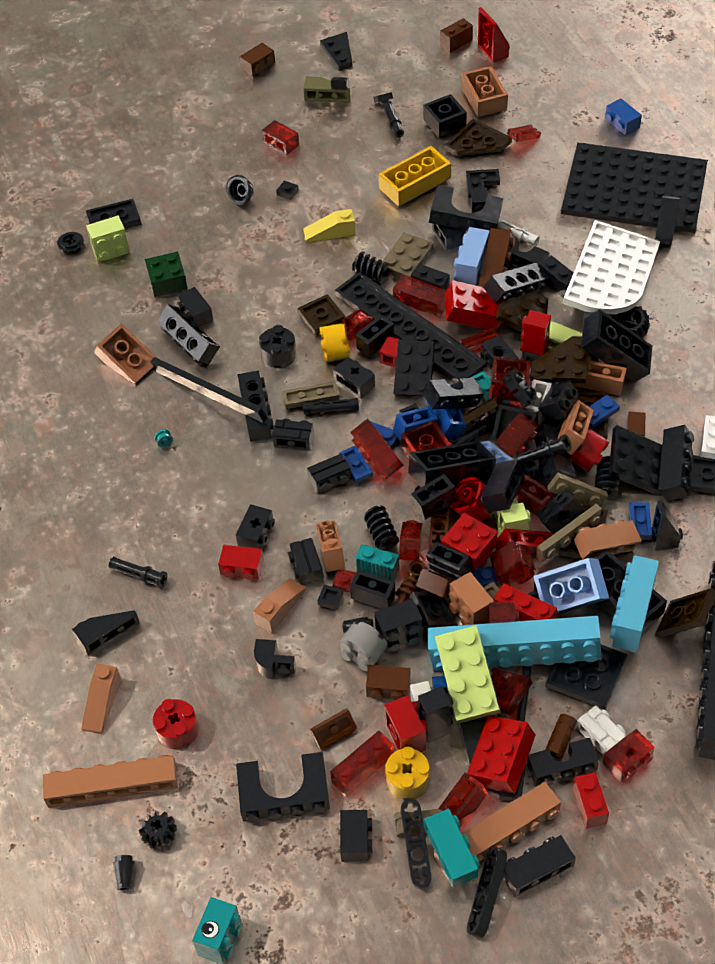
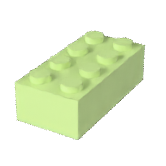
[435,625,501,723]

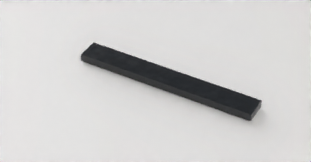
[150,357,267,423]

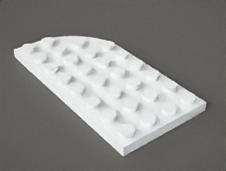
[562,220,660,314]

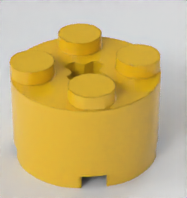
[320,323,351,363]
[385,746,430,799]

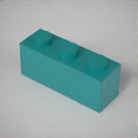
[424,809,480,888]

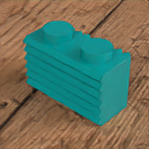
[356,544,400,581]

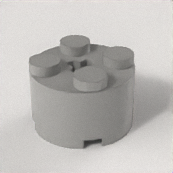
[339,622,387,671]

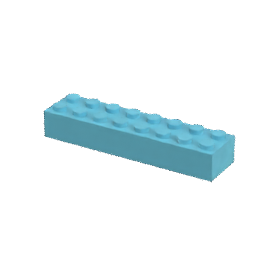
[428,616,602,672]

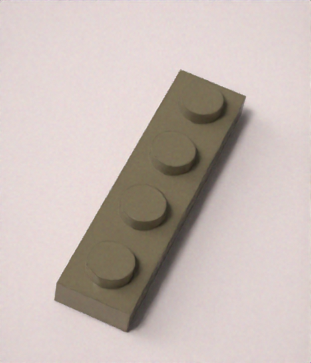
[536,504,602,563]

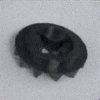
[57,232,84,254]

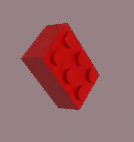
[445,280,503,331]
[467,716,536,794]

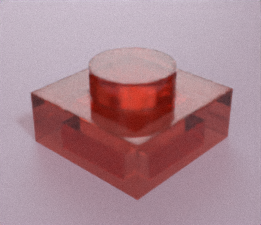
[332,570,356,593]

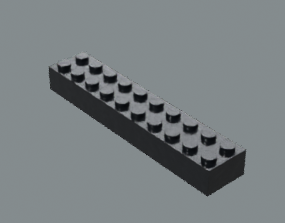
[694,561,715,760]

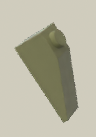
[303,76,351,103]

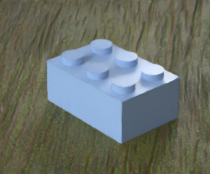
[454,227,490,286]
[534,558,609,615]

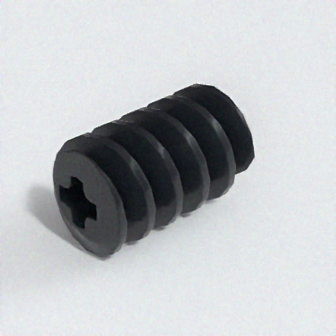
[352,251,390,284]
[594,456,620,500]
[364,505,399,549]

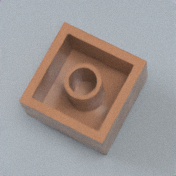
[449,572,494,625]

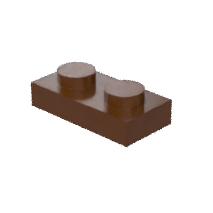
[310,708,358,749]

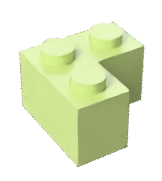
[493,498,531,534]

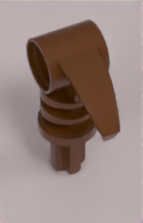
[394,560,430,605]

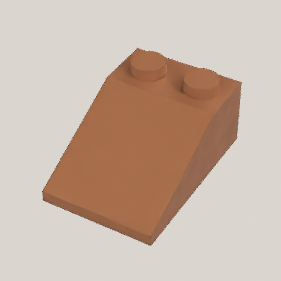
[94,323,157,384]

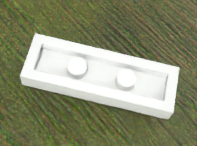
[700,415,715,459]

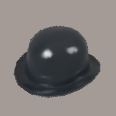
[226,175,254,206]

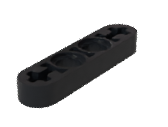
[400,798,431,889]
[467,846,507,939]

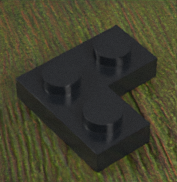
[466,169,500,198]

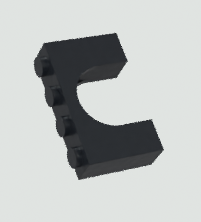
[429,184,504,231]
[236,752,330,822]

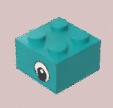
[192,897,243,964]

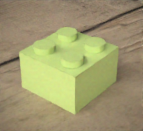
[86,215,130,263]

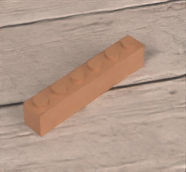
[43,755,178,808]
[434,782,561,881]

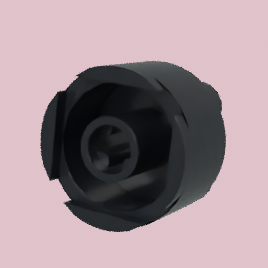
[259,325,296,368]

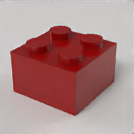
[441,513,498,573]
[384,695,428,752]

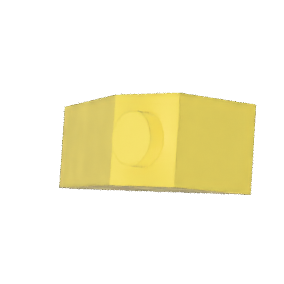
[303,209,355,243]

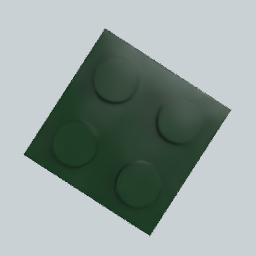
[145,251,188,297]

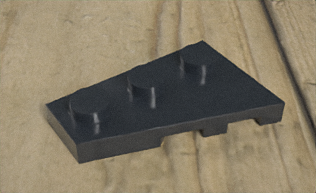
[320,32,353,71]

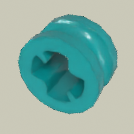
[154,429,173,447]

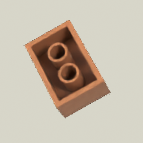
[461,66,508,117]

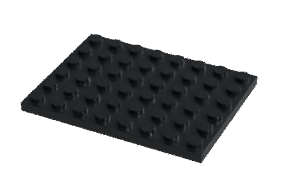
[561,142,708,233]

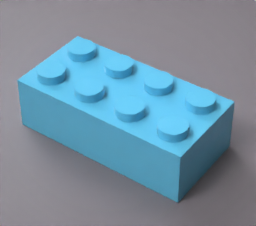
[610,555,659,653]

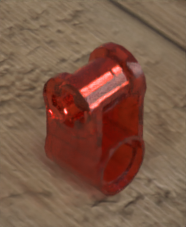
[342,308,374,340]

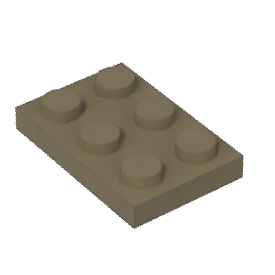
[382,232,434,281]

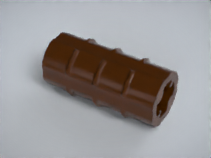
[545,714,577,761]

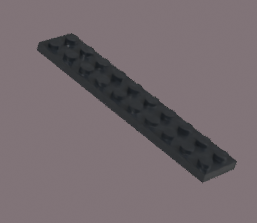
[335,272,487,383]

